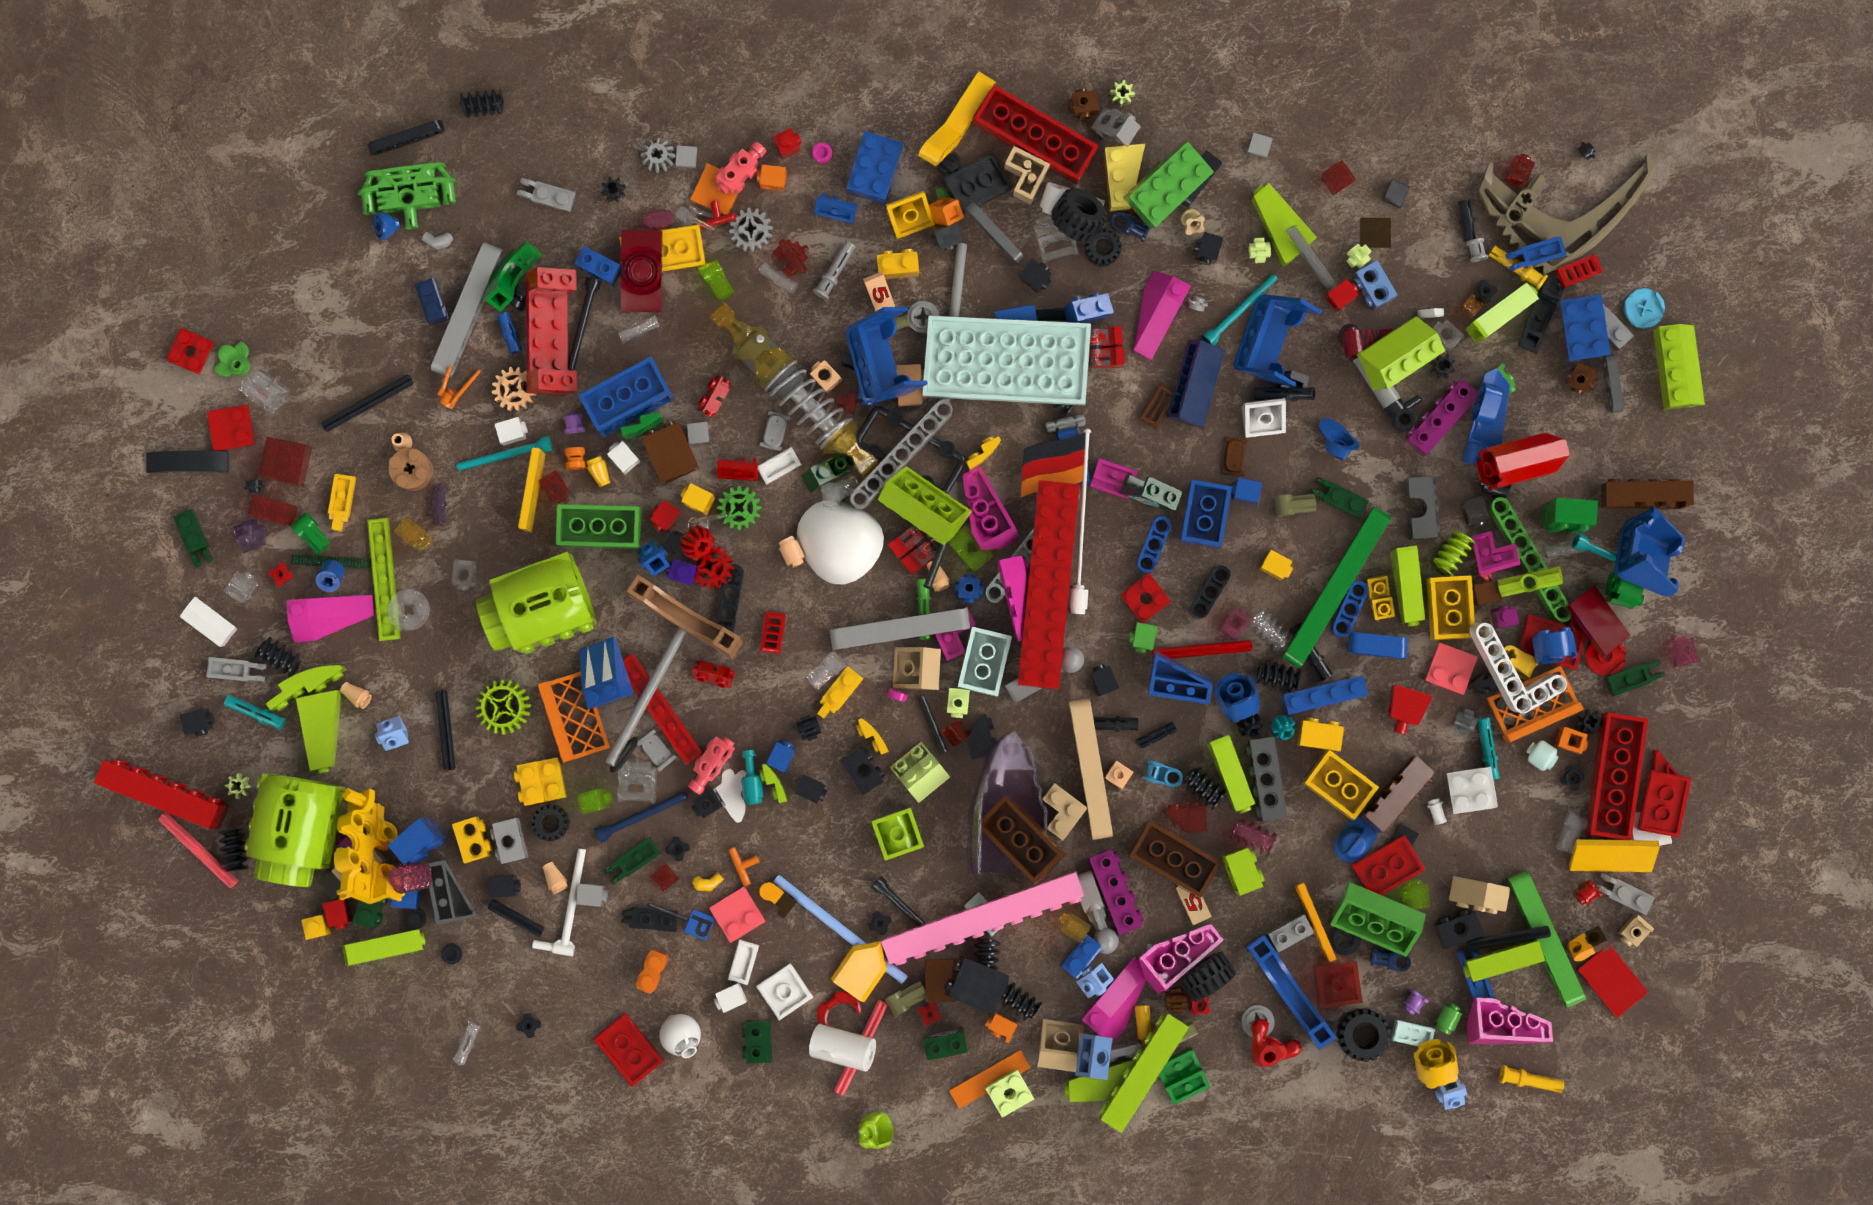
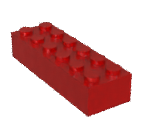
[973,84,1099,185]
[1585,712,1648,840]
[94,758,229,829]

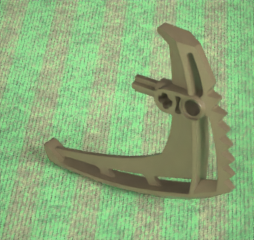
[1478,154,1657,274]

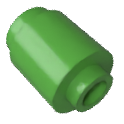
[1435,1003,1463,1035]

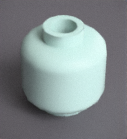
[1527,740,1559,771]

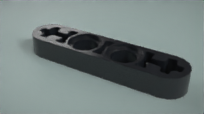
[367,120,445,155]
[716,564,744,633]

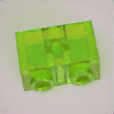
[948,526,993,573]
[577,788,613,814]

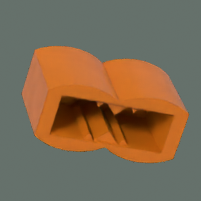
[636,949,668,994]

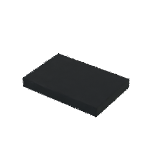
[941,153,1013,214]

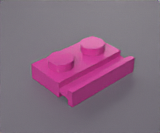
[1090,458,1138,500]

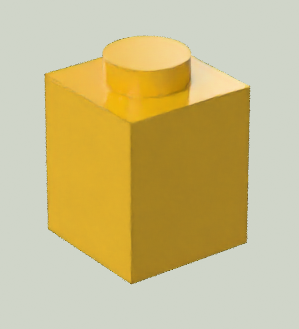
[1259,550,1293,581]
[302,914,331,940]

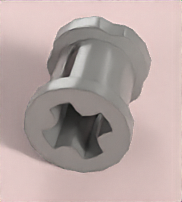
[1466,238,1488,262]

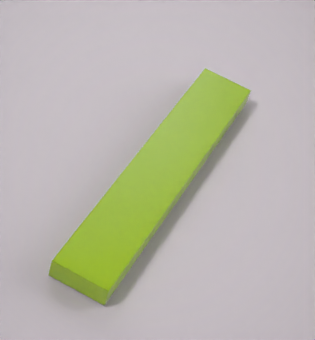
[367,518,401,641]

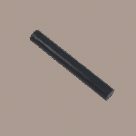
[917,695,948,754]

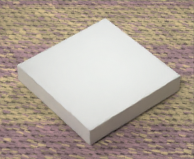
[756,963,813,1020]

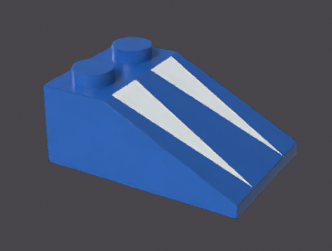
[579,636,634,709]

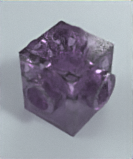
[233,518,268,553]

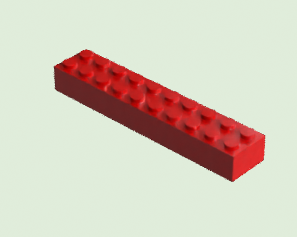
[1017,480,1080,690]

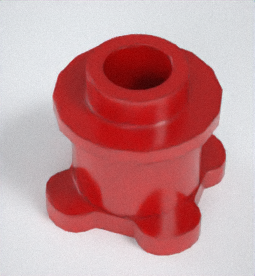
[1575,880,1603,906]

